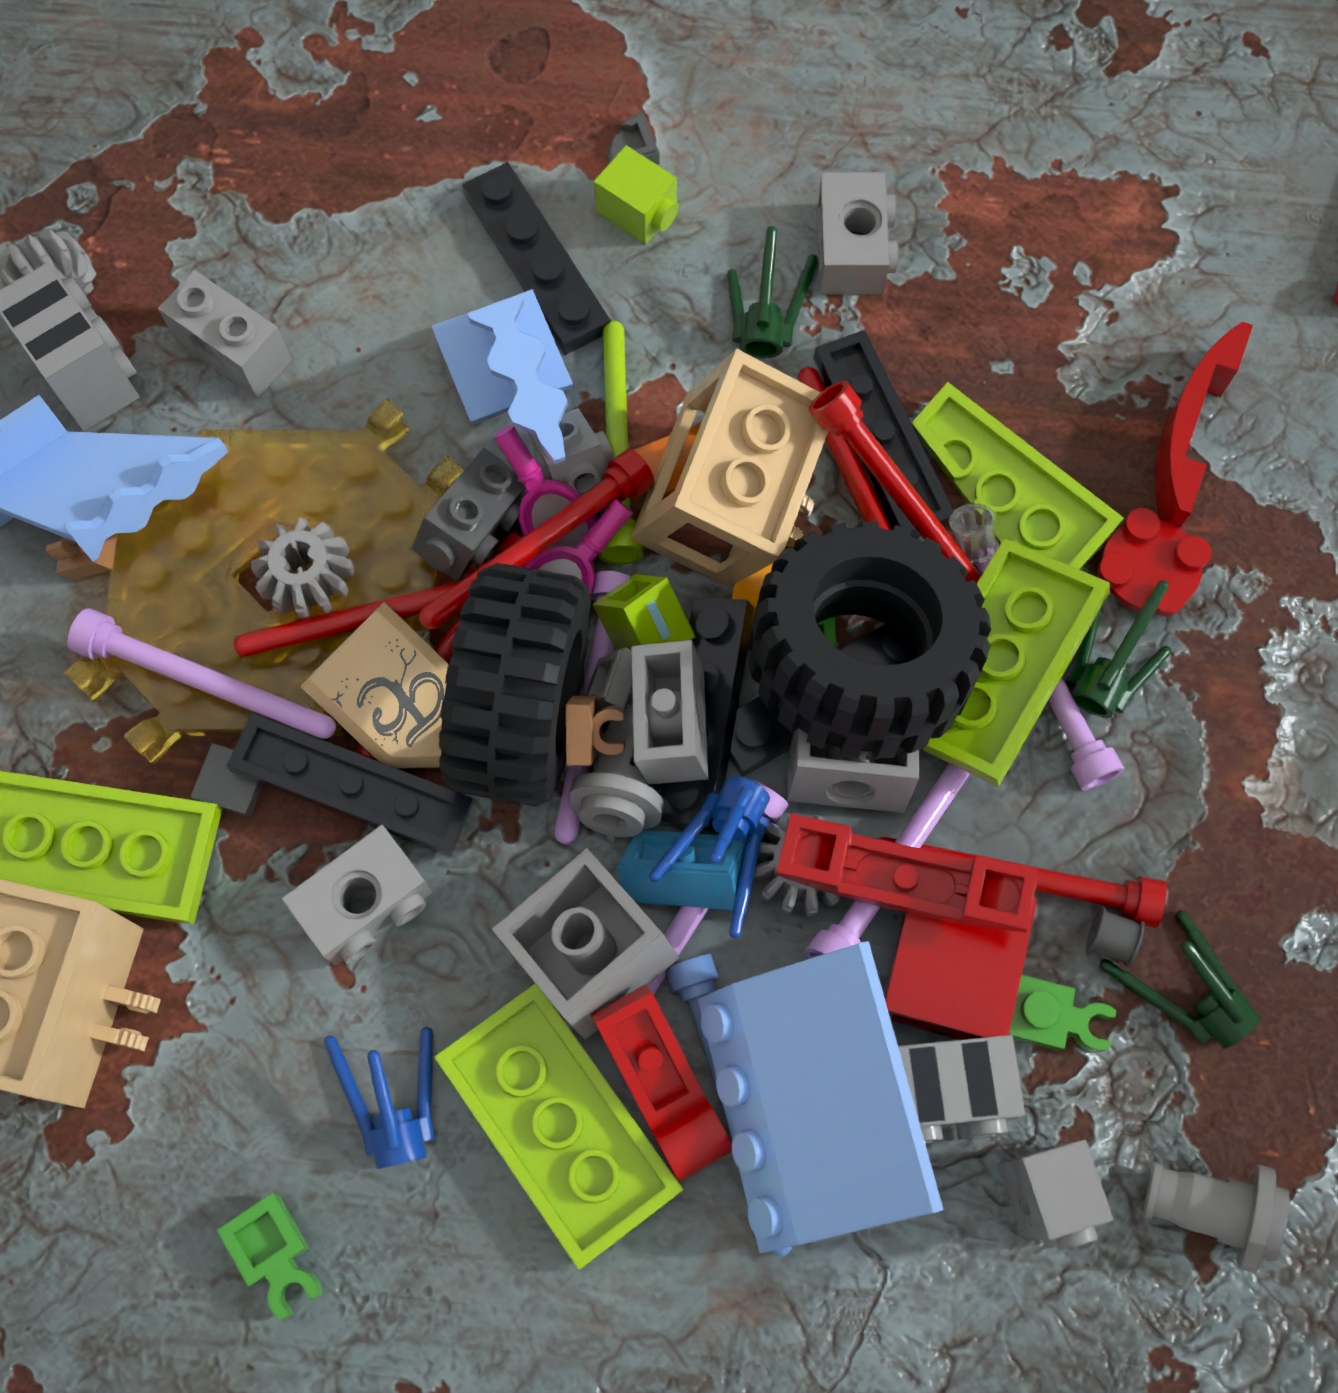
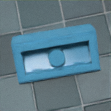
[616,830,748,910]

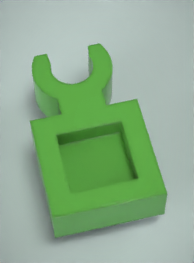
[1009,975,1116,1053]
[216,1192,323,1320]

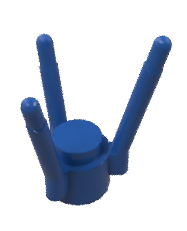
[649,776,770,939]
[324,1027,435,1169]

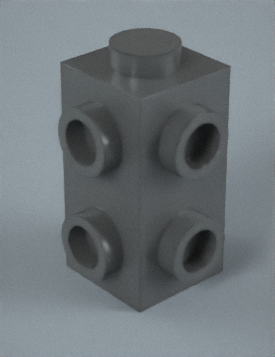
[411,447,526,581]

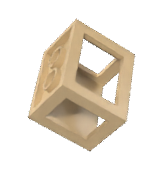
[630,348,828,587]
[0,879,161,1108]

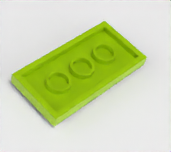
[921,538,1110,787]
[0,771,222,925]
[434,983,683,1270]

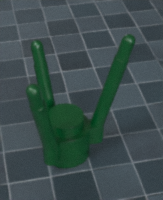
[727,226,818,358]
[1066,580,1171,718]
[1100,910,1261,1049]

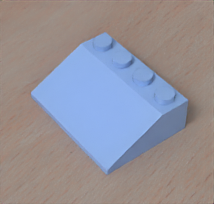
[697,942,943,1253]

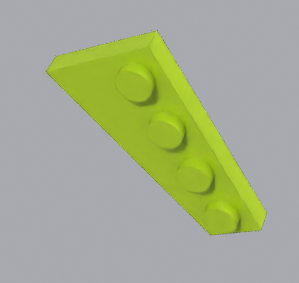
[912,382,1124,570]

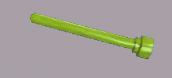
[598,320,643,565]

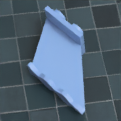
[431,289,573,465]
[0,395,228,562]

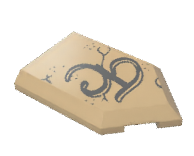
[300,602,449,768]

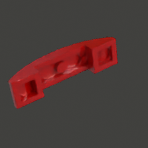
[1155,321,1253,528]
[776,813,1039,932]

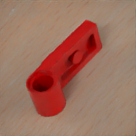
[591,984,732,1182]

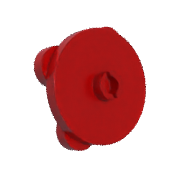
[1097,508,1212,616]

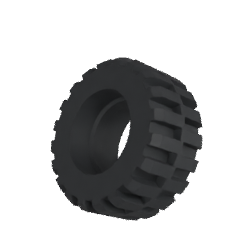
[748,521,991,759]
[439,563,591,807]

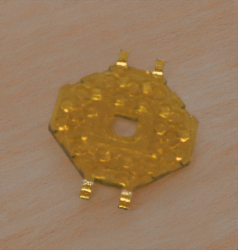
[64,398,463,765]

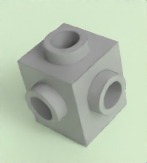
[528,408,614,495]

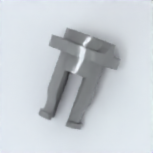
[569,703,664,843]
[1142,1162,1289,1274]

